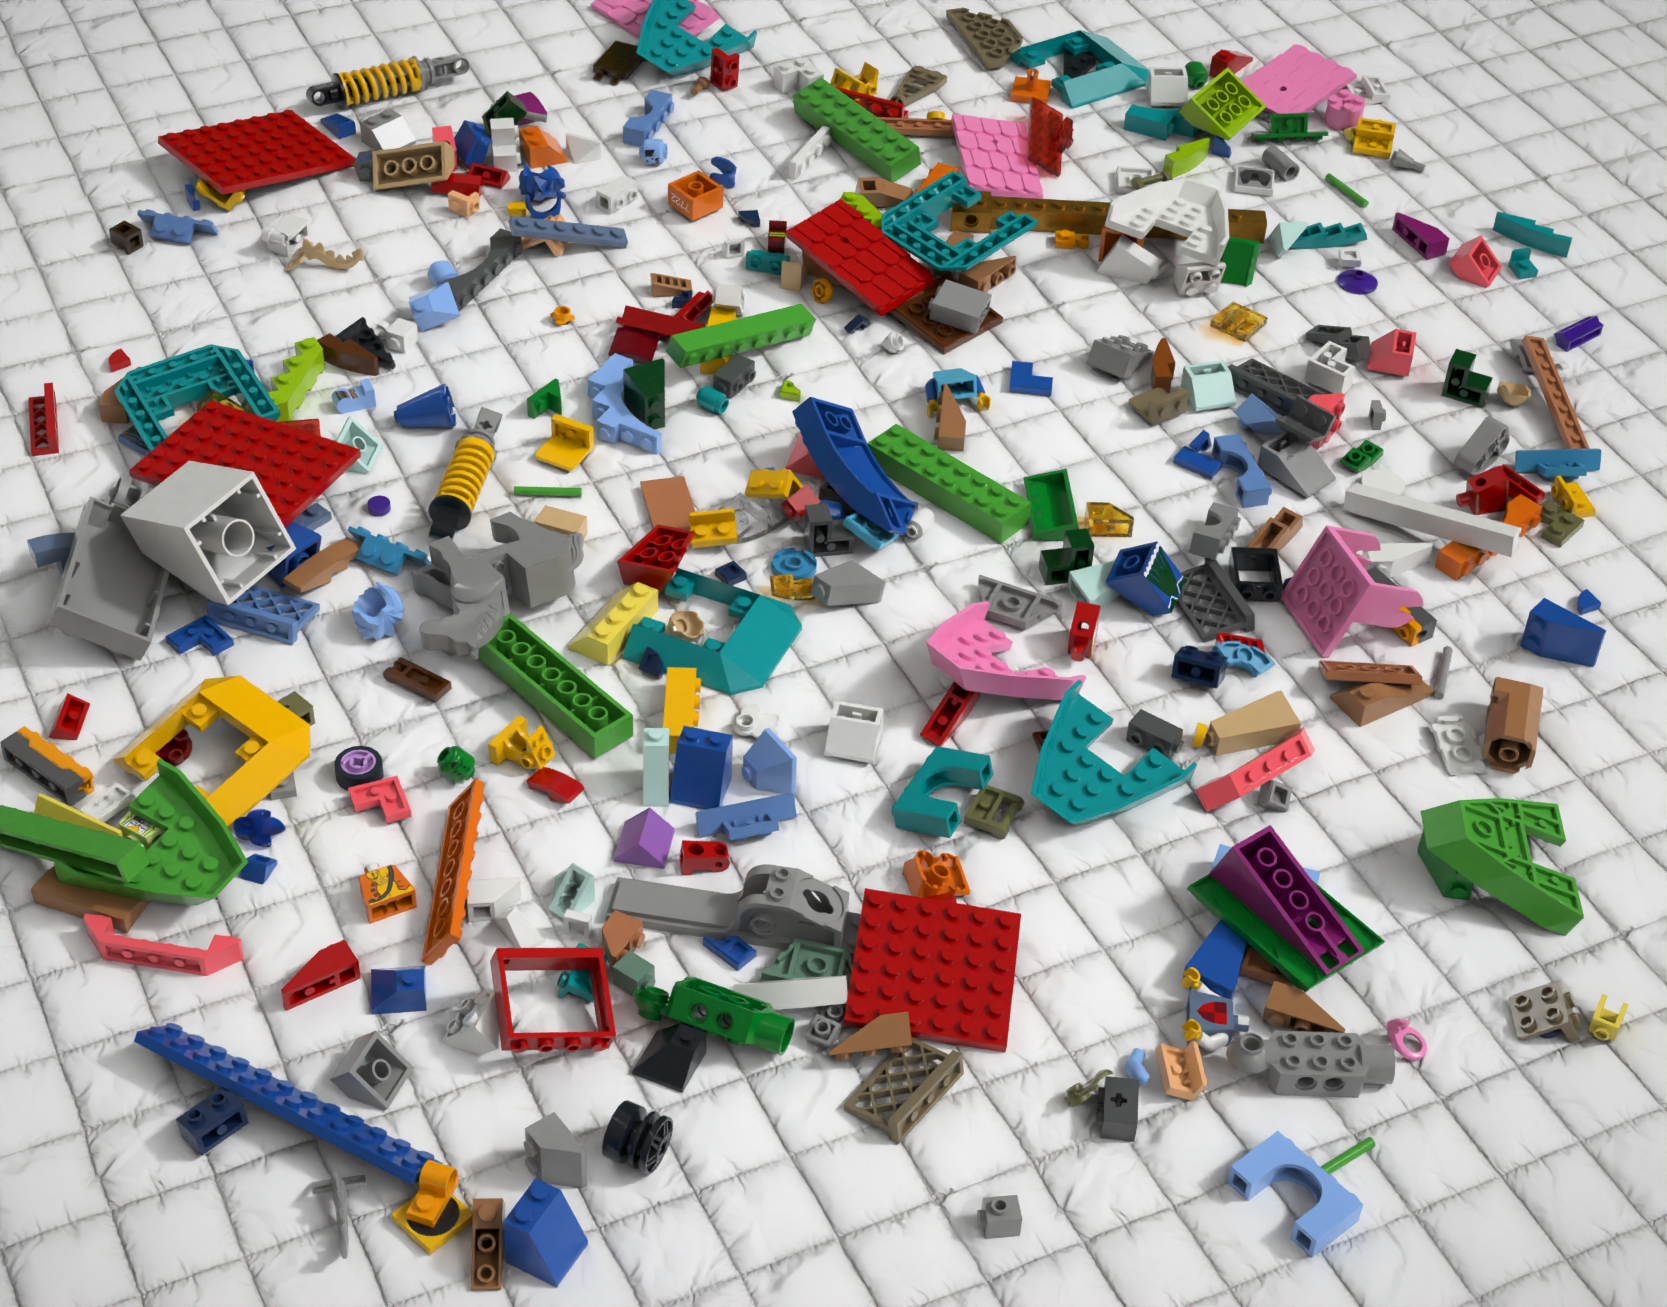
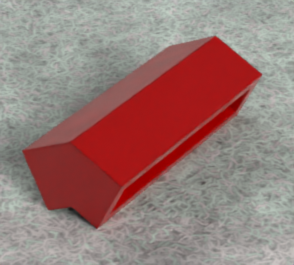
[431,173,483,197]
[674,290,714,321]
[1501,464,1545,505]

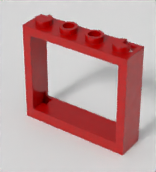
[490,948,616,1053]

